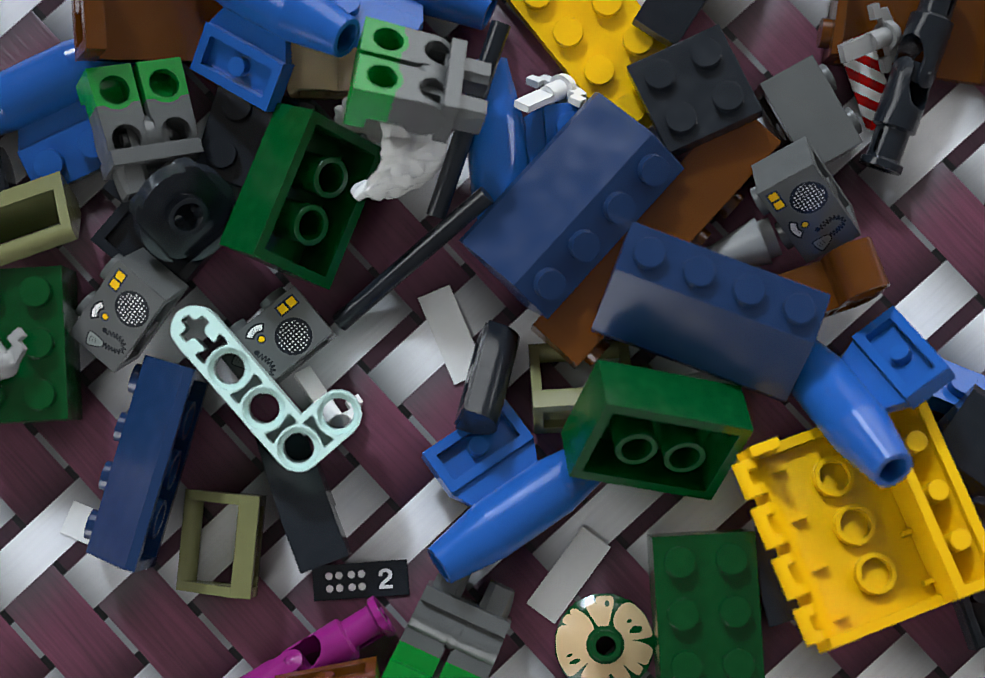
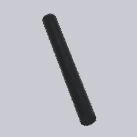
[426,20,511,219]
[332,187,494,331]

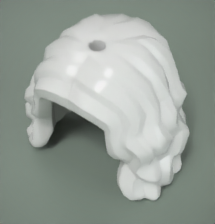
[334,97,448,201]

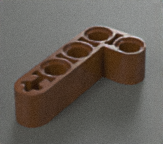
[779,237,890,319]

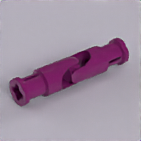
[240,595,396,678]

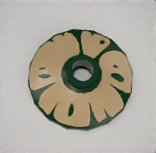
[555,593,654,678]

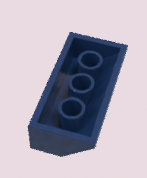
[459,92,684,319]
[590,221,831,403]
[84,355,209,573]

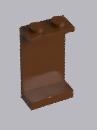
[71,0,223,63]
[816,0,985,87]

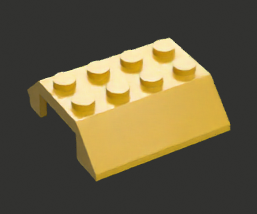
[731,401,985,654]

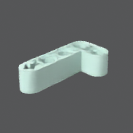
[170,305,362,472]

